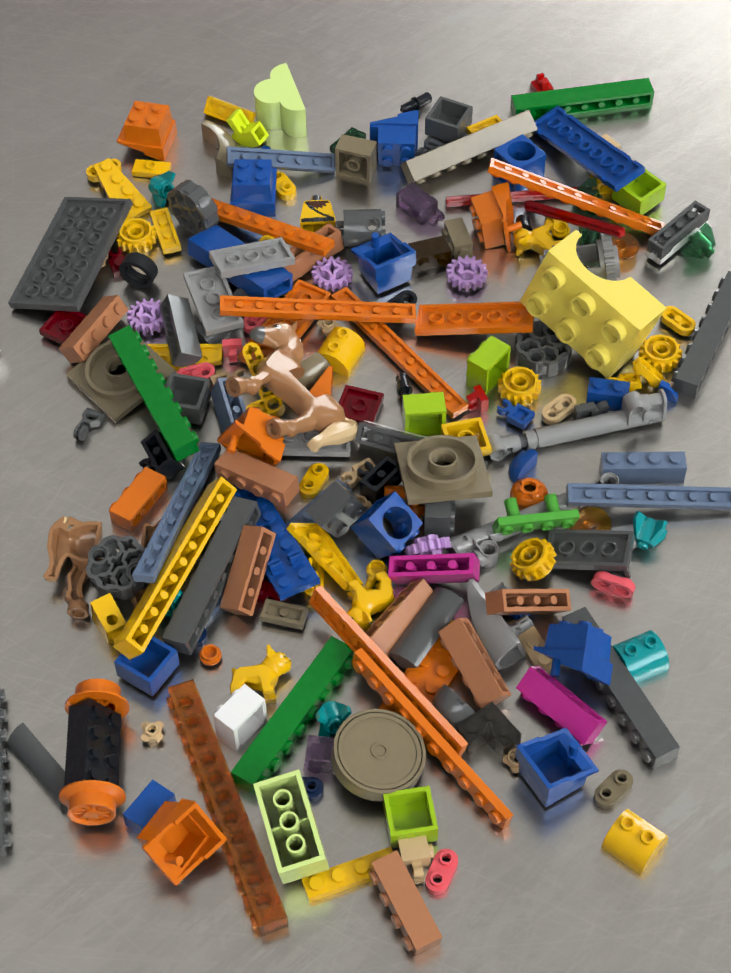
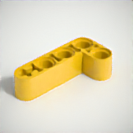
[242,342,285,417]

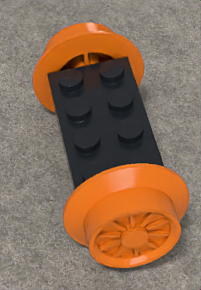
[59,678,130,826]

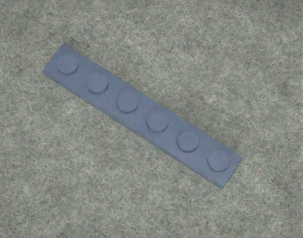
[226,146,336,173]

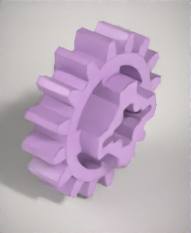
[446,255,488,292]
[311,256,353,292]
[127,298,164,336]
[404,534,452,555]

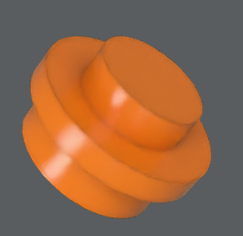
[199,644,222,666]

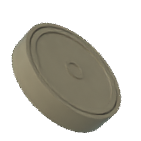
[331,709,426,802]

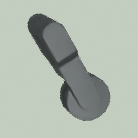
[415,136,445,157]
[73,408,106,441]

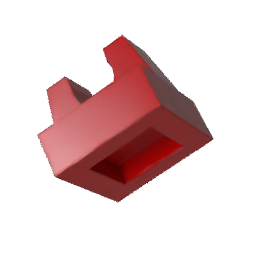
[530,73,554,92]
[466,385,489,414]

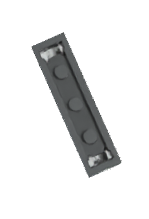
[645,200,710,265]
[355,420,426,453]

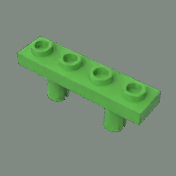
[492,493,580,535]

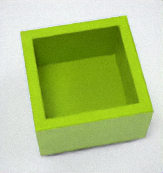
[612,169,667,215]
[466,335,511,395]
[402,392,446,437]
[383,786,438,848]

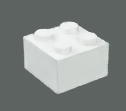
[213,684,268,753]

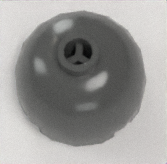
[432,684,477,728]

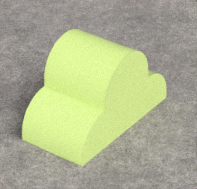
[254,63,307,137]

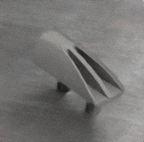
[467,579,534,670]

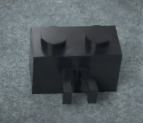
[139,430,185,480]
[357,455,402,504]

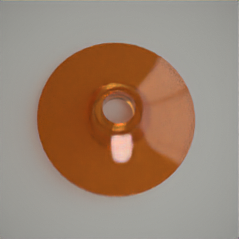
[611,232,639,260]
[570,506,612,530]

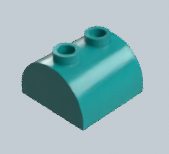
[612,630,670,684]

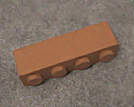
[283,223,344,281]
[59,295,129,363]
[214,449,300,507]
[219,525,276,616]
[365,579,433,657]
[485,589,572,615]
[438,617,512,709]
[368,850,443,956]

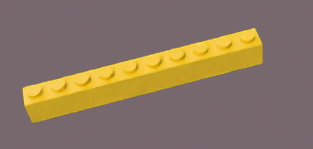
[113,476,237,660]

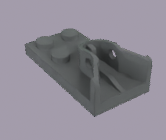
[547,529,637,579]

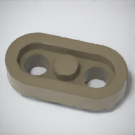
[593,769,633,810]

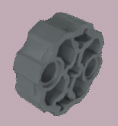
[167,180,219,235]
[514,321,572,377]
[85,535,149,600]

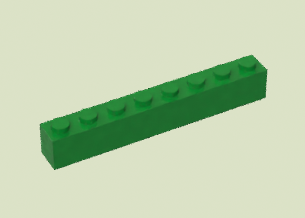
[510,78,654,120]
[108,325,200,462]
[231,636,354,796]

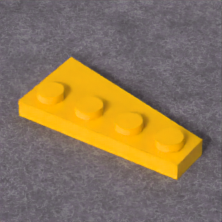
[94,158,152,222]
[147,344,223,373]
[286,523,363,590]

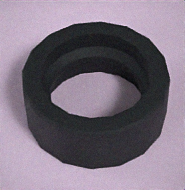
[119,252,158,288]

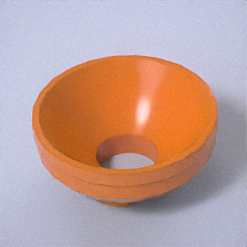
[510,477,548,510]

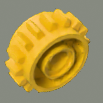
[116,218,157,254]
[638,334,683,373]
[498,367,541,406]
[509,537,557,582]

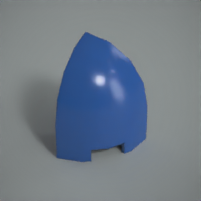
[508,449,538,483]

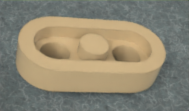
[541,393,576,425]

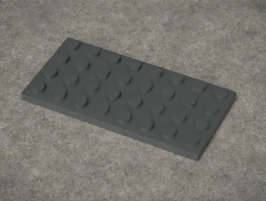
[8,197,133,312]

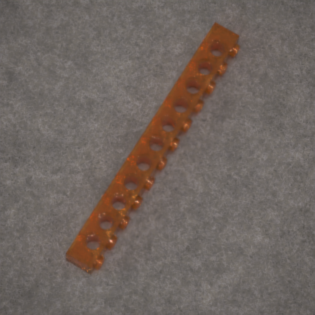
[166,679,288,937]

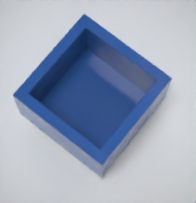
[114,636,180,697]

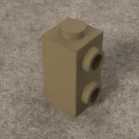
[441,217,473,260]

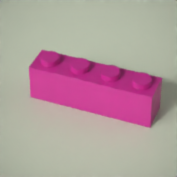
[388,553,480,585]
[516,666,608,745]

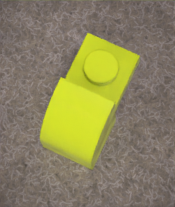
[226,109,269,148]

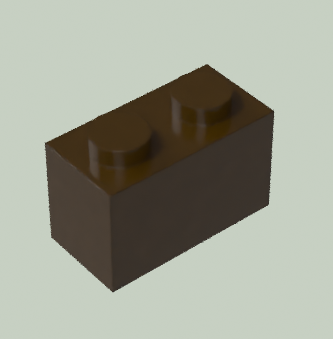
[408,235,451,272]

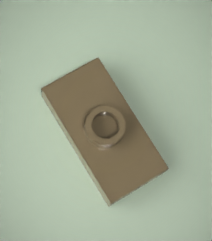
[260,599,308,630]

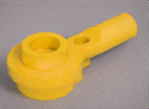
[545,217,570,239]
[363,559,387,589]

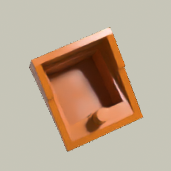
[117,101,177,161]
[469,182,523,252]
[217,407,285,467]
[136,799,227,886]

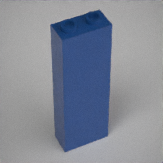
[188,225,293,298]

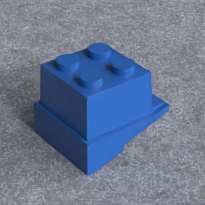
[370,110,419,167]
[230,159,277,216]
[351,232,416,294]
[533,621,613,685]
[515,728,599,807]

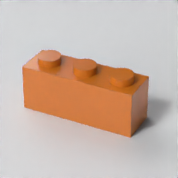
[109,467,168,533]

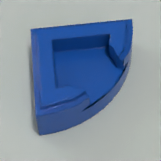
[659,380,678,403]

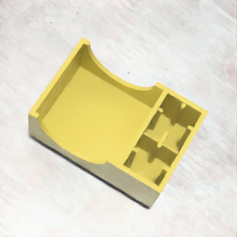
[520,230,666,379]

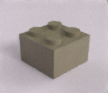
[335,134,377,183]

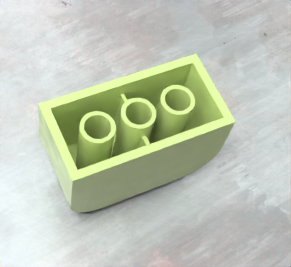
[253,769,330,884]

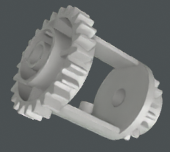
[539,233,620,281]

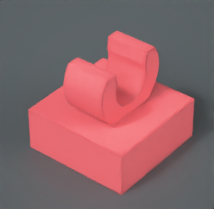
[222,338,243,363]

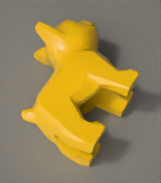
[512,219,568,257]
[346,571,396,631]
[230,645,292,704]

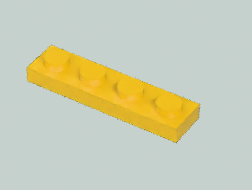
[301,846,393,903]

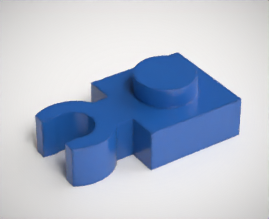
[497,399,535,430]

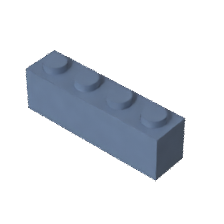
[211,378,246,433]
[599,451,687,484]

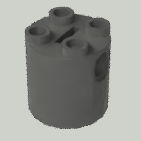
[336,209,386,247]

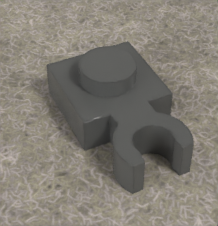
[573,401,609,420]

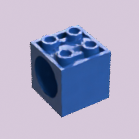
[493,134,546,191]
[350,491,423,559]

